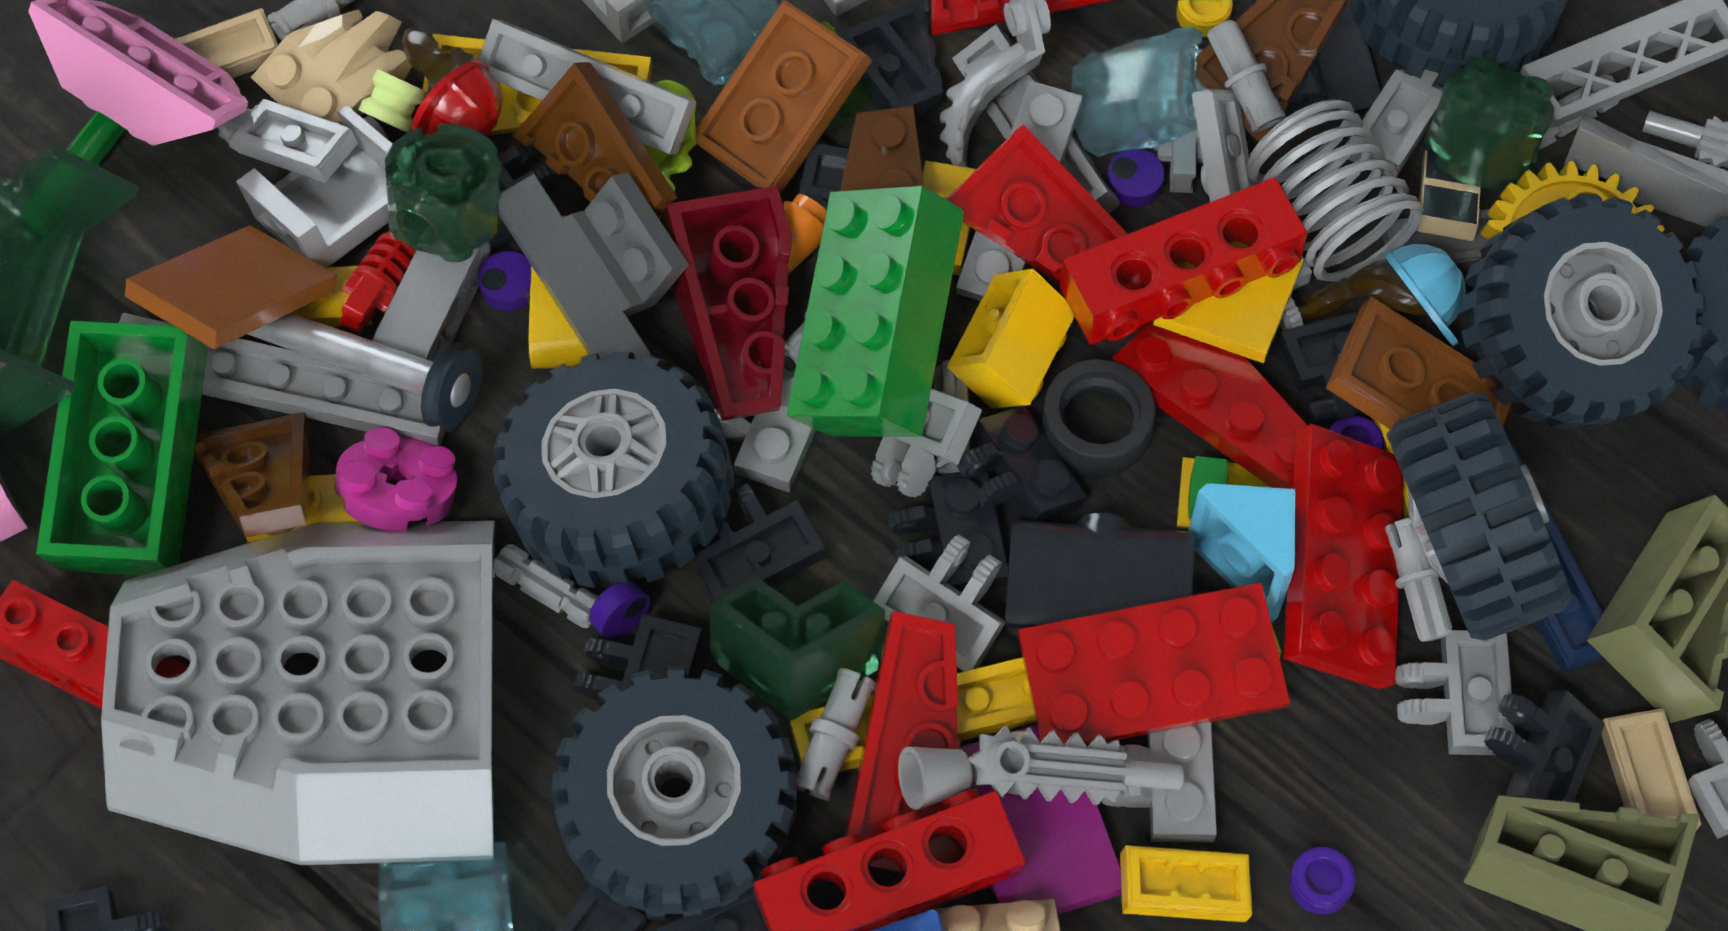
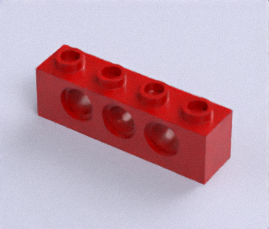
[1060,177,1308,345]
[0,580,189,709]
[754,789,1026,931]

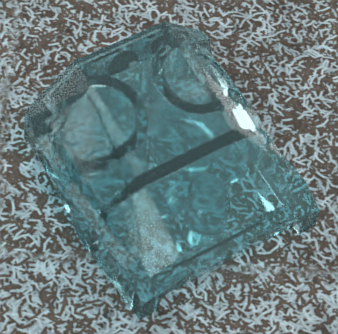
[647,0,779,86]
[1071,27,1202,157]
[379,841,514,931]

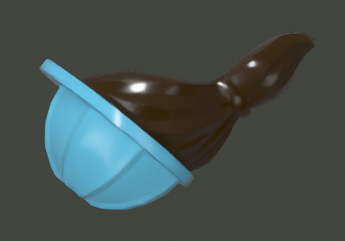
[1296,244,1465,347]

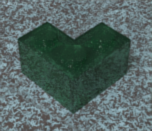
[710,577,885,721]

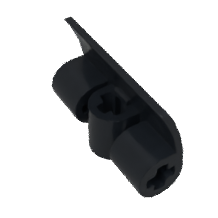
[1253,0,1381,118]
[1005,513,1195,628]

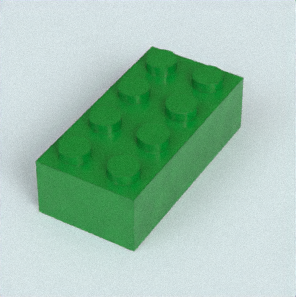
[786,186,964,437]
[36,321,208,575]

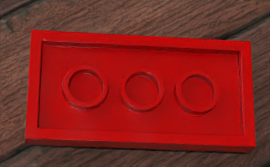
[1284,424,1403,689]
[1018,582,1290,746]

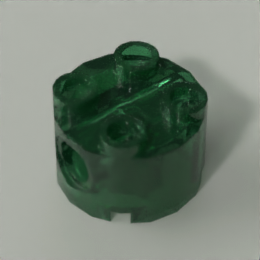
[1424,56,1554,189]
[385,124,503,263]

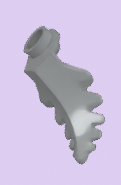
[940,0,1051,167]

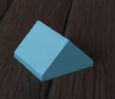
[1188,483,1295,623]

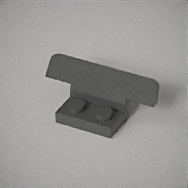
[498,173,689,361]

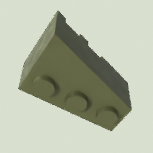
[1587,495,1728,723]
[1463,796,1700,931]

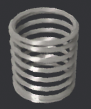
[1246,99,1424,282]

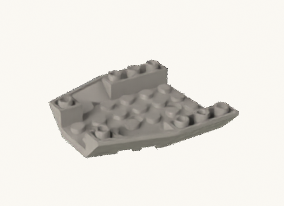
[101,521,495,865]

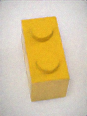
[947,269,1074,409]

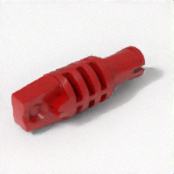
[339,201,443,334]

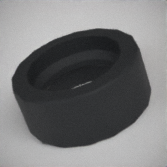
[1041,359,1156,478]

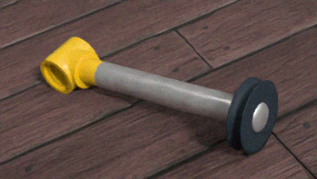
[247,313,484,432]

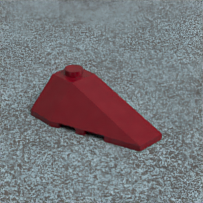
[661,186,792,421]

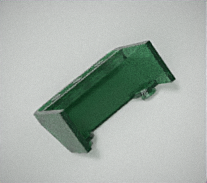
[0,144,139,432]

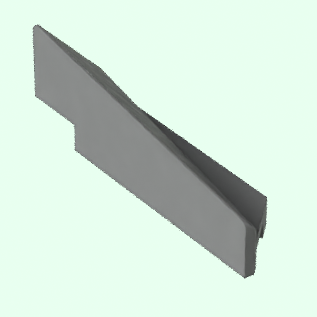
[1564,115,1728,227]

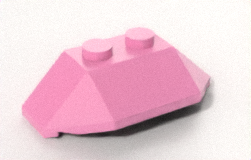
[29,0,248,146]

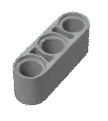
[373,225,490,362]

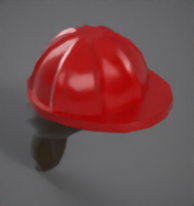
[402,28,502,147]

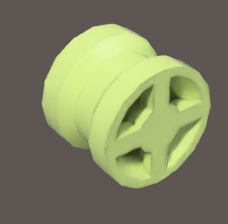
[358,69,428,133]

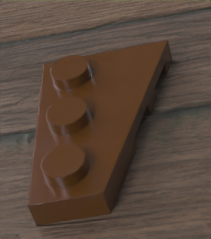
[1186,0,1350,144]
[513,62,677,218]
[840,106,924,191]
[194,412,310,537]

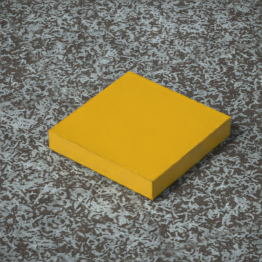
[1153,242,1304,364]

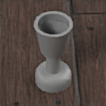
[898,731,1037,810]

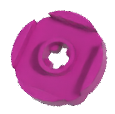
[334,427,457,531]

